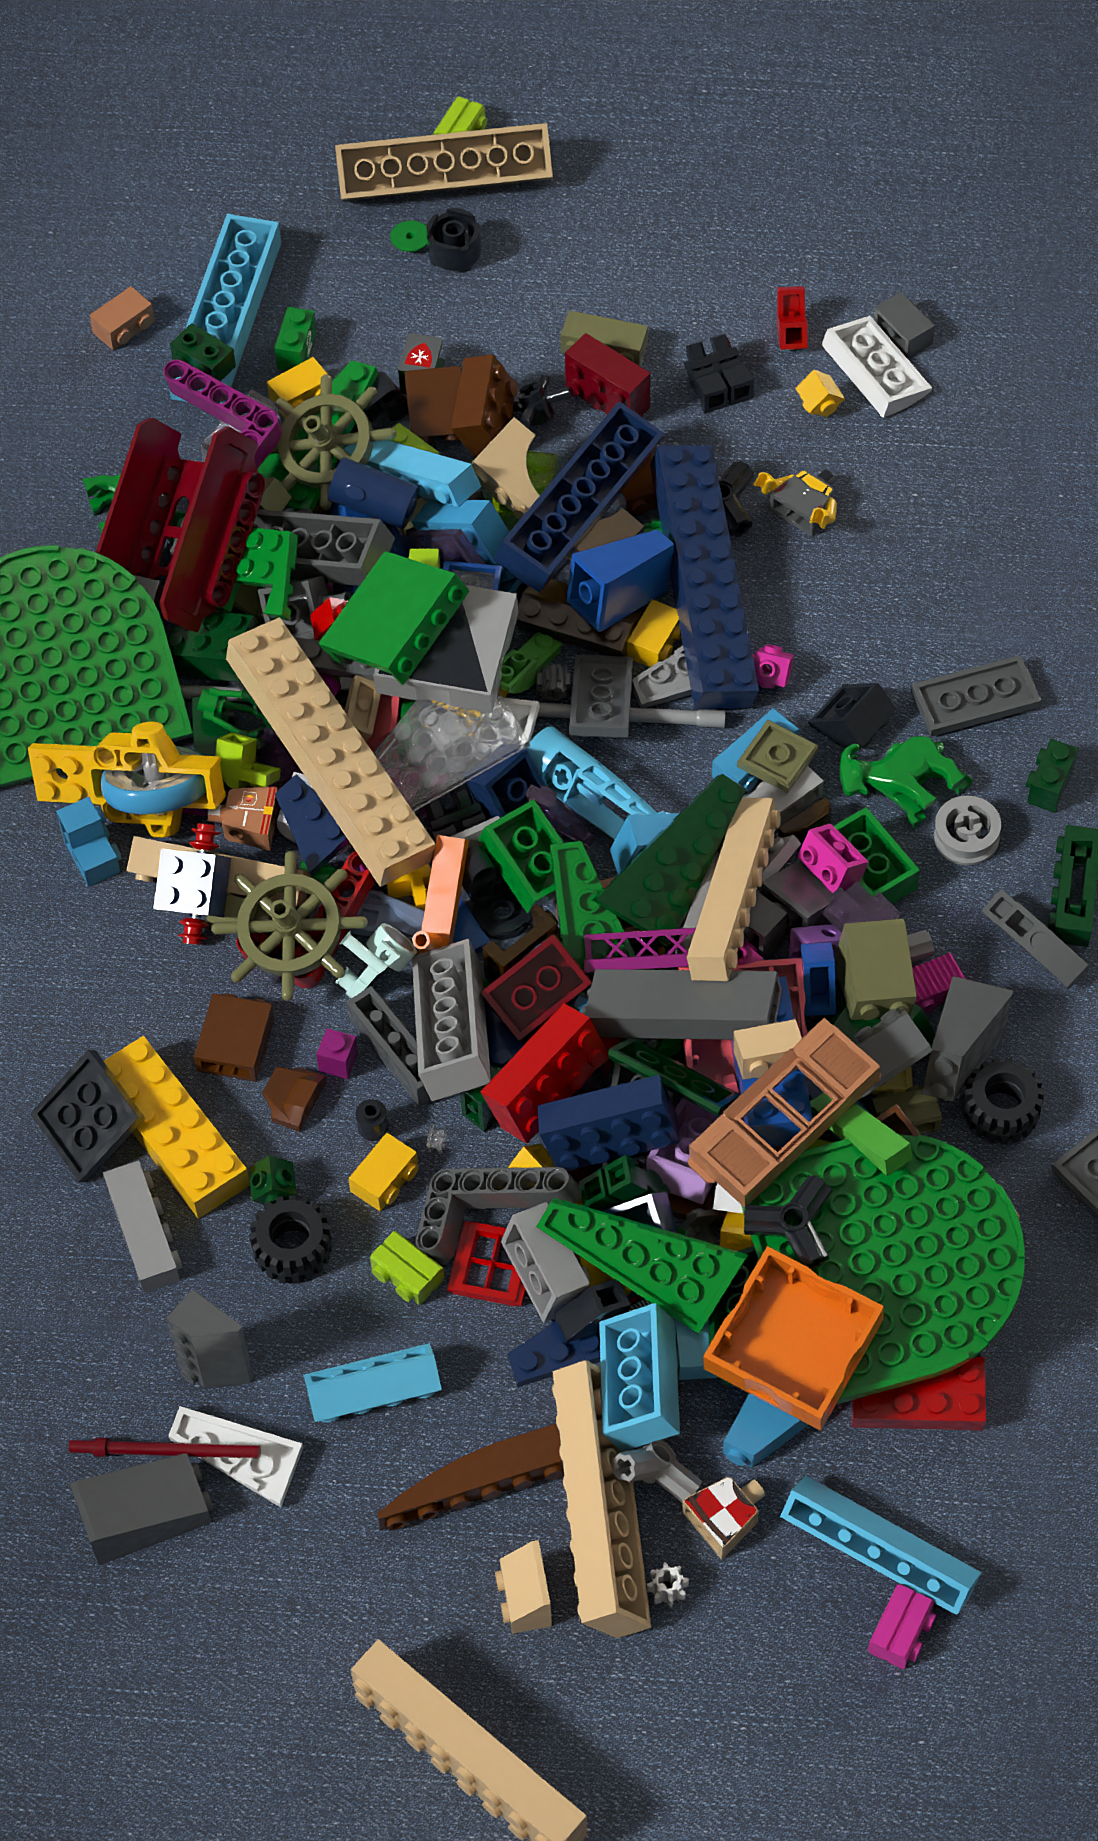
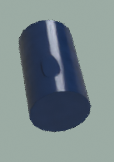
[328,457,420,529]

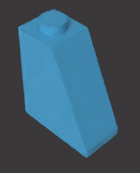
[723,1393,809,1468]

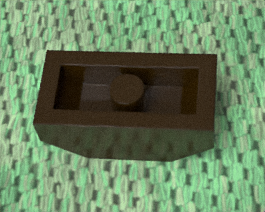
[778,797,831,851]

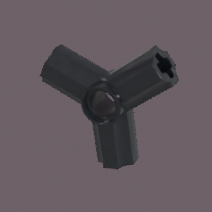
[719,461,754,537]
[744,1175,832,1270]

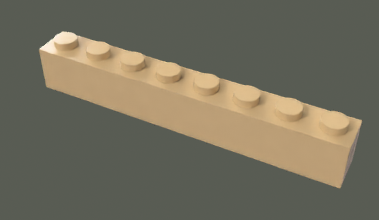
[687,798,780,981]

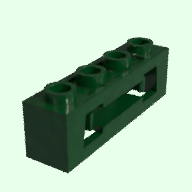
[1048,825,1098,947]

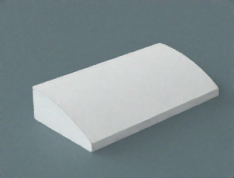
[822,316,932,418]

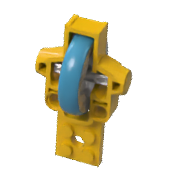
[28,721,226,838]

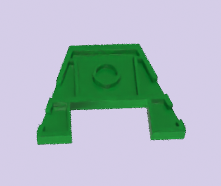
[216,528,298,620]

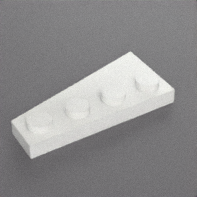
[168,1406,303,1508]

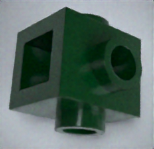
[249,1155,297,1205]

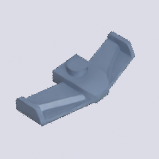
[307,890,424,938]

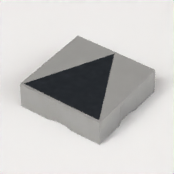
[373,585,518,713]

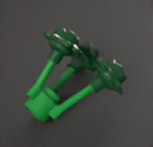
[197,687,273,756]

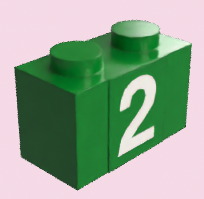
[274,307,317,371]

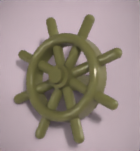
[269,374,396,510]
[211,851,368,1001]

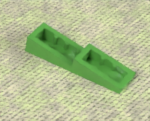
[810,1092,912,1176]

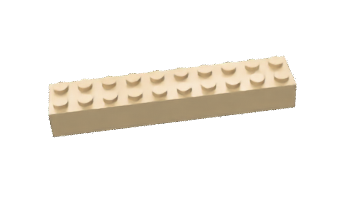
[226,617,436,887]

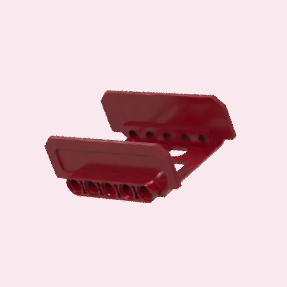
[96,417,265,633]

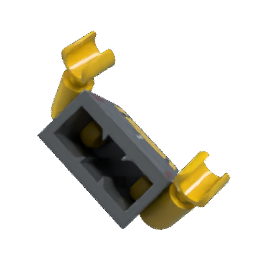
[753,470,837,537]

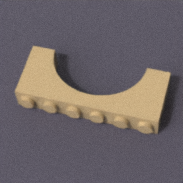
[472,417,644,560]

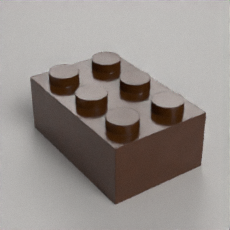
[451,354,518,458]

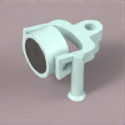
[335,923,417,998]

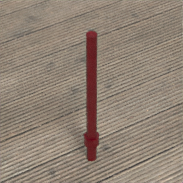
[68,1437,261,1459]

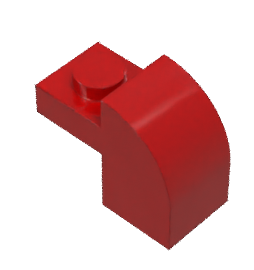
[776,286,808,350]

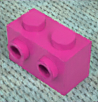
[797,824,869,895]

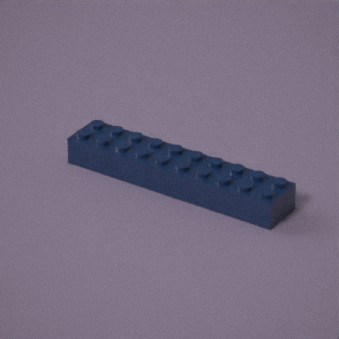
[650,445,759,709]

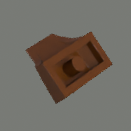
[262,1067,327,1132]

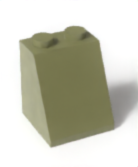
[834,919,917,1020]

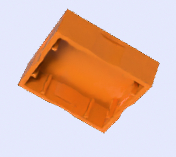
[703,1246,884,1431]

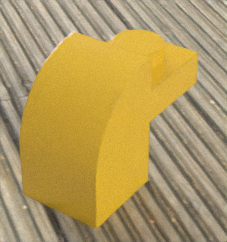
[386,864,431,911]

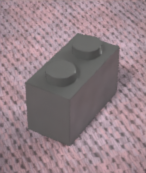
[874,292,935,358]

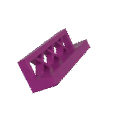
[584,927,696,973]

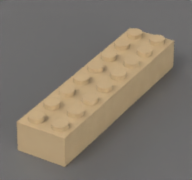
[335,123,553,201]
[552,1360,651,1638]
[351,1639,587,1841]

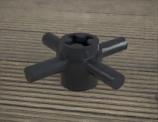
[513,375,574,428]

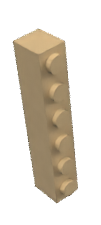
[127,836,311,907]

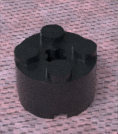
[426,208,481,273]

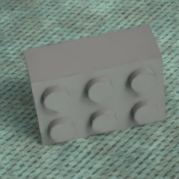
[501,1202,590,1323]

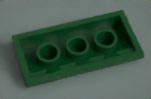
[608,1037,740,1118]

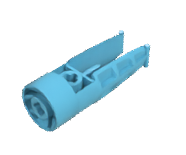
[525,726,663,840]

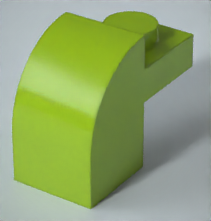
[215,732,281,789]

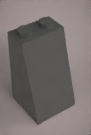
[922,976,1013,1101]
[69,1453,214,1565]

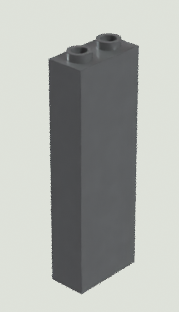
[582,969,782,1040]

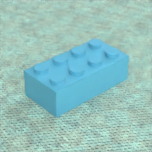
[599,1303,680,1452]

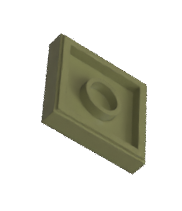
[737,719,819,793]

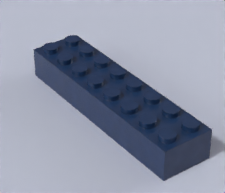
[493,401,665,594]

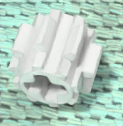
[647,1562,689,1607]

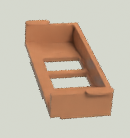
[688,1018,881,1208]

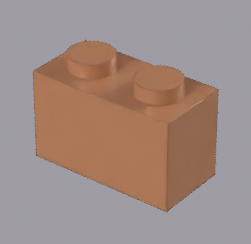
[89,286,155,351]

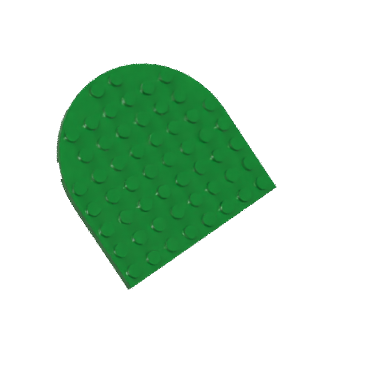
[0,545,194,788]
[741,1134,1025,1404]

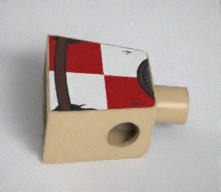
[682,1477,765,1560]

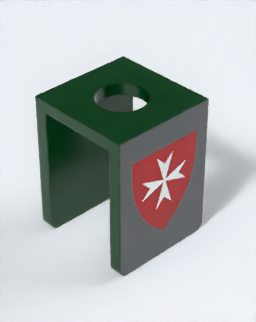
[398,333,445,394]

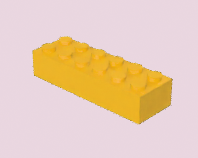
[104,1035,250,1219]

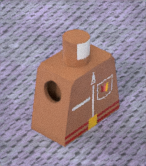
[208,787,280,851]

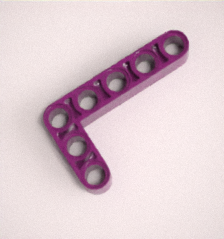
[163,360,282,469]

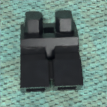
[683,334,754,414]
[423,787,487,843]

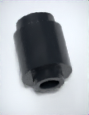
[355,1099,388,1141]

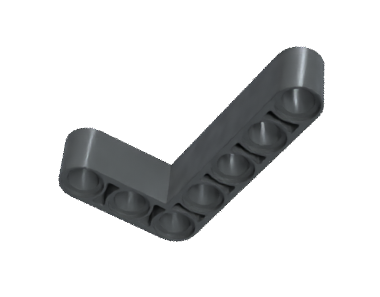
[416,1167,581,1265]

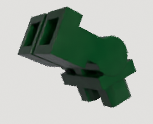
[579,1155,674,1212]

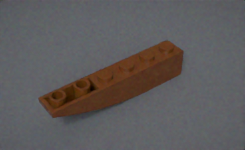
[377,1423,564,1531]

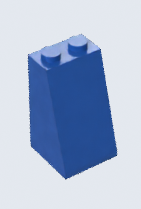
[566,529,674,632]

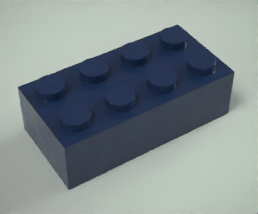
[538,1075,680,1171]

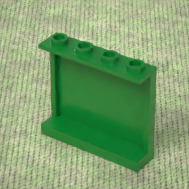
[318,551,470,685]

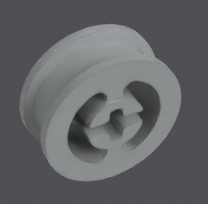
[934,796,1001,866]

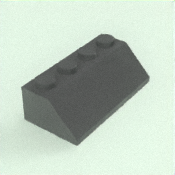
[805,1007,933,1103]
[166,1289,254,1388]

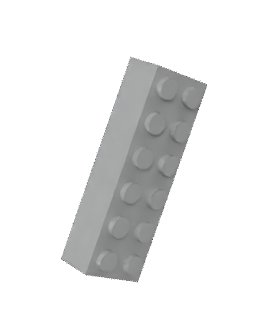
[412,939,491,1101]

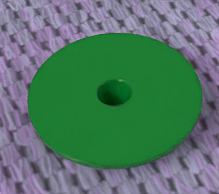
[390,220,427,252]

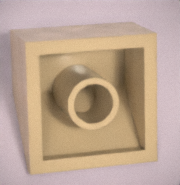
[495,1540,552,1634]

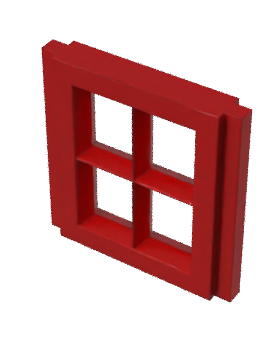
[447,1221,526,1307]

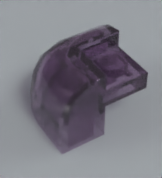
[822,881,901,933]

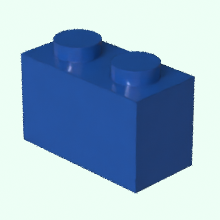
[801,942,836,1016]

